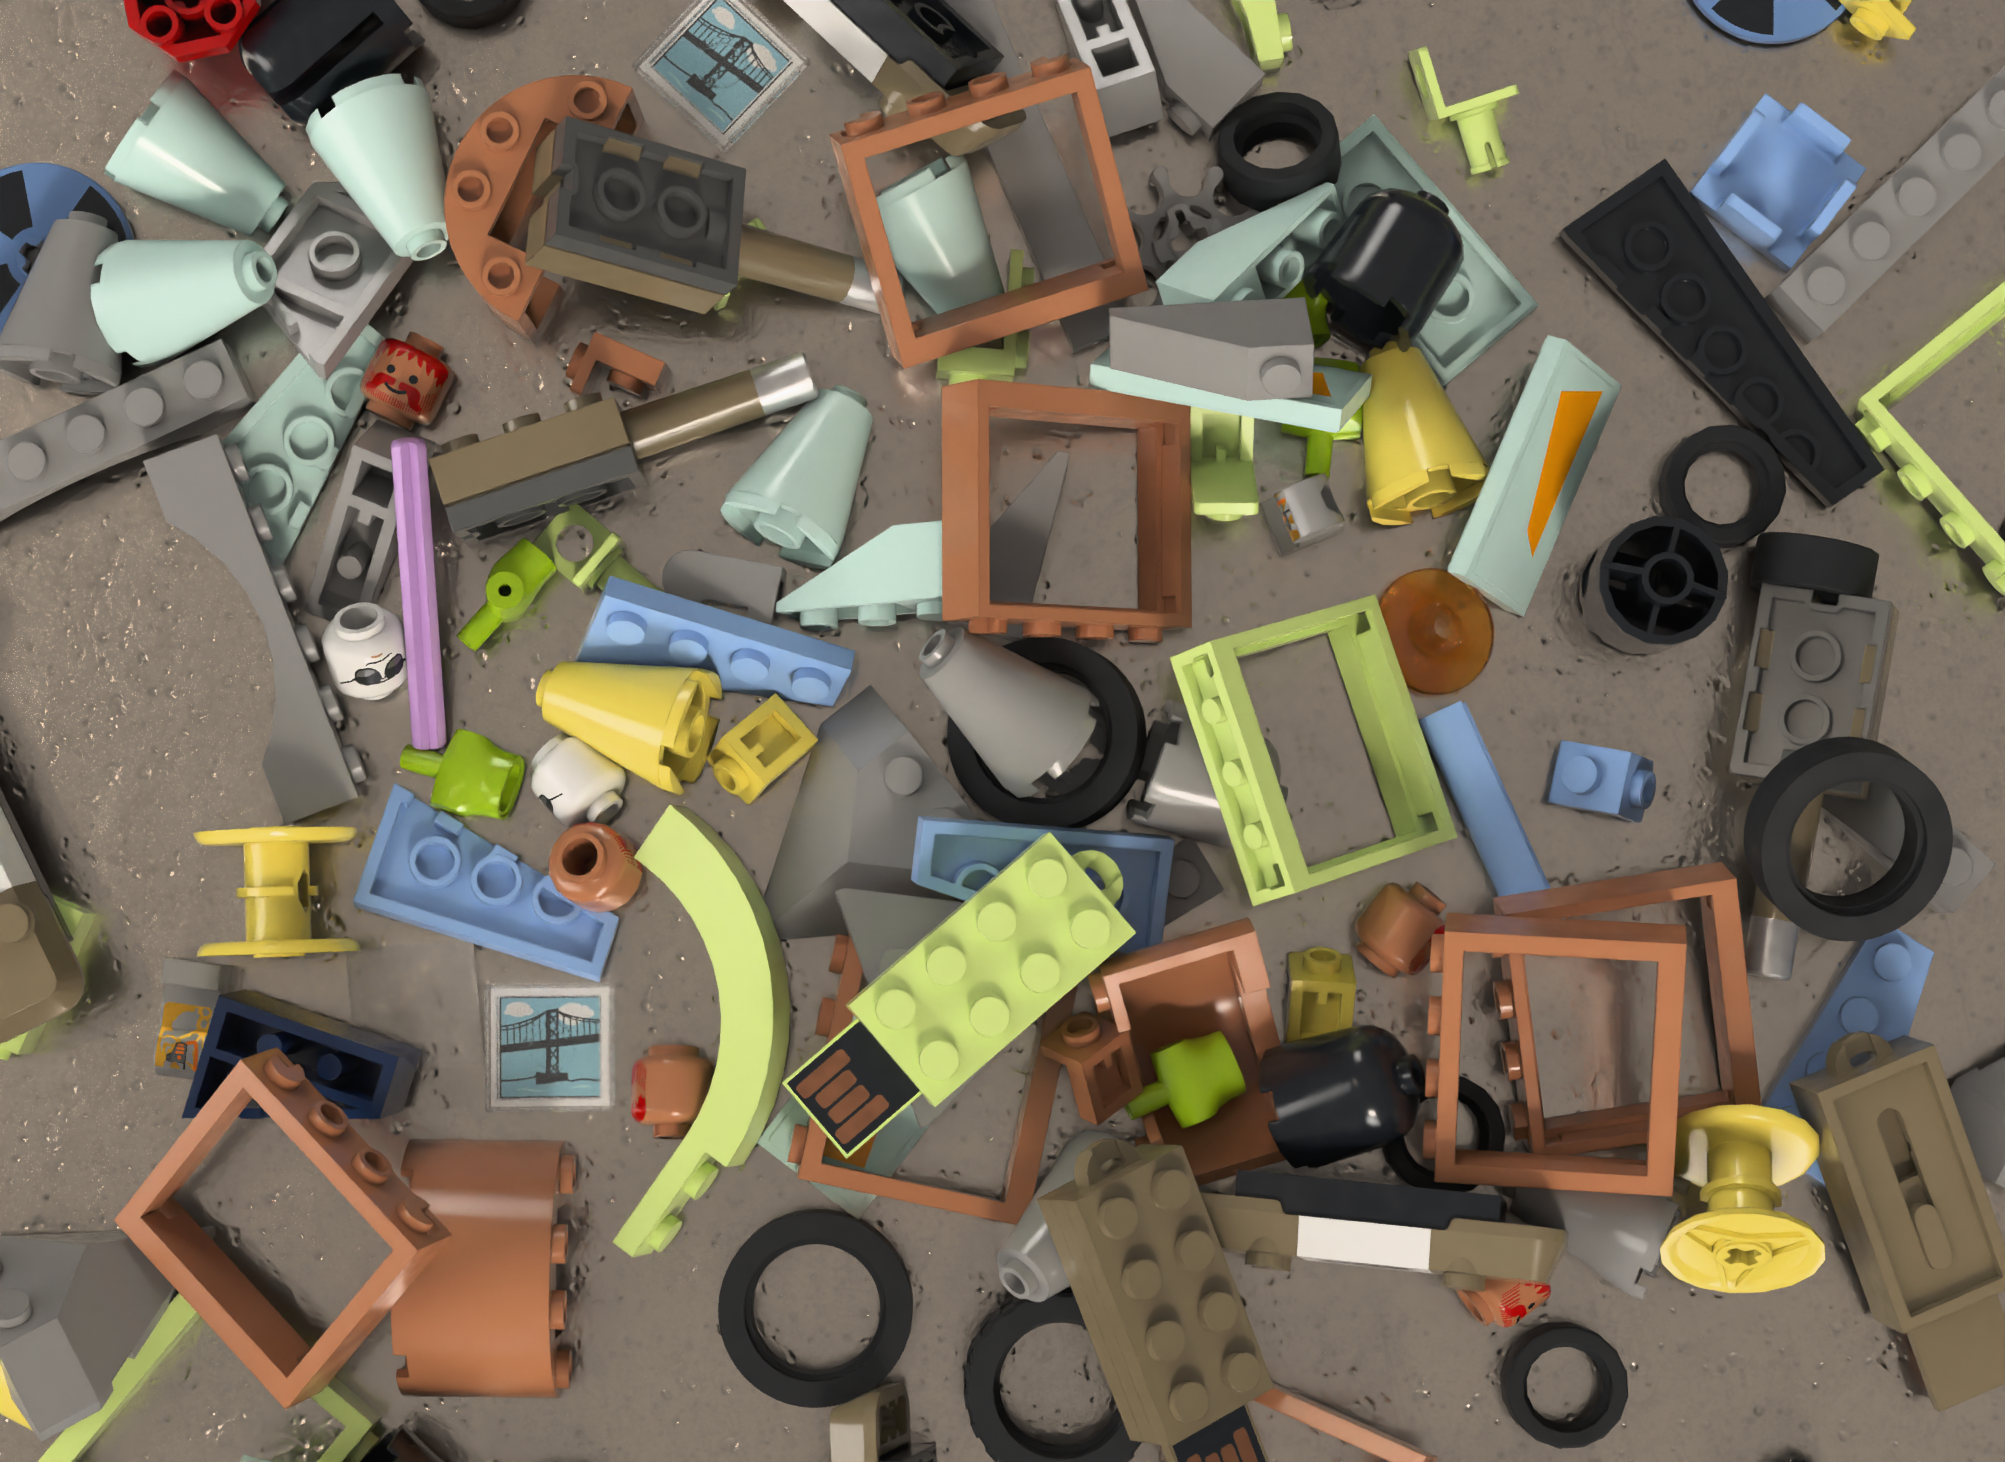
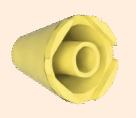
[1360,341,1490,525]
[536,661,722,795]

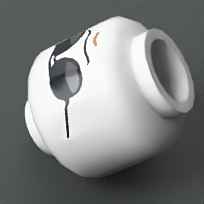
[321,602,407,700]
[531,733,626,827]

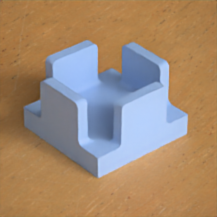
[1689,93,1866,273]

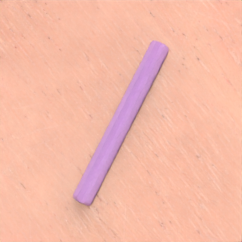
[391,437,447,750]

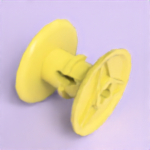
[193,826,361,958]
[1660,1104,1825,1293]

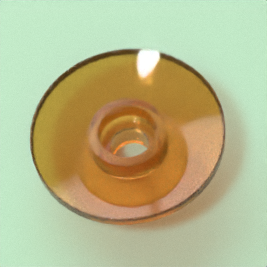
[1378,568,1495,695]

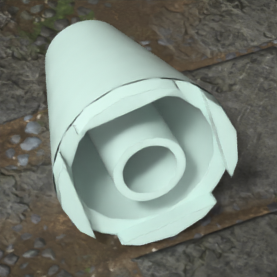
[104,69,290,237]
[306,74,449,261]
[850,154,1005,314]
[91,240,277,368]
[720,385,873,569]

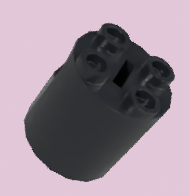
[1579,516,1728,655]

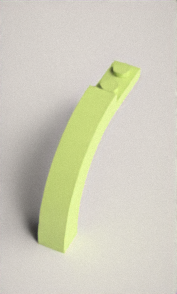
[612,805,790,1257]

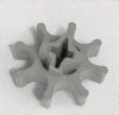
[1127,166,1261,306]

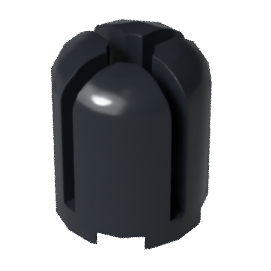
[238,0,426,126]

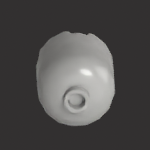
[1127,700,1288,849]

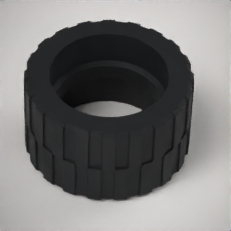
[964,1286,1143,1462]

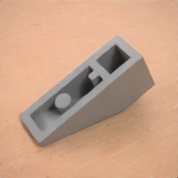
[1053,0,1164,137]
[1128,0,1265,141]
[1109,297,1314,401]
[303,419,436,621]
[948,450,1070,642]
[1821,782,1996,913]

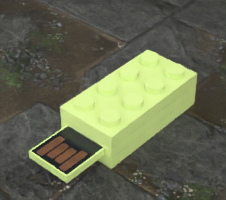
[782,832,1136,1159]

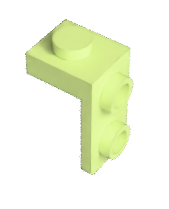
[936,249,1034,385]
[1190,406,1259,521]

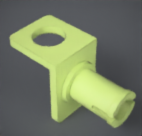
[1408,46,1519,175]
[533,504,665,594]

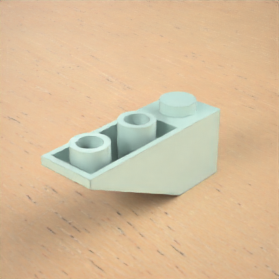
[1156,182,1345,305]
[776,520,942,631]

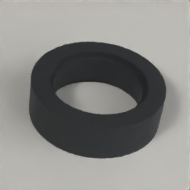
[947,637,1147,828]
[1744,737,1953,942]
[718,1209,913,1408]

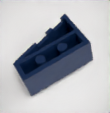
[182,989,422,1119]

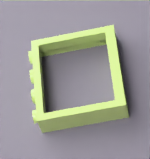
[1853,282,2005,596]
[1169,594,1458,906]
[38,1293,382,1462]

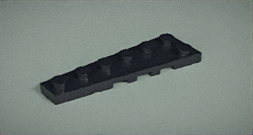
[1559,159,1885,508]

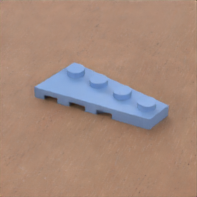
[575,576,855,706]
[353,783,619,982]
[911,816,1174,954]
[1761,929,1934,1187]

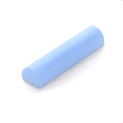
[1418,701,1565,919]

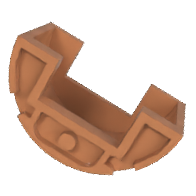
[444,75,645,345]
[1087,917,1286,1186]
[391,1139,576,1398]

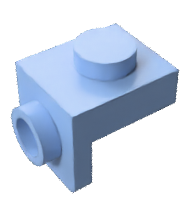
[1548,740,1656,823]

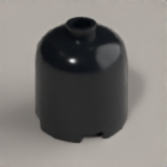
[1303,188,1464,352]
[1259,1025,1426,1168]

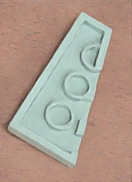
[224,324,385,567]

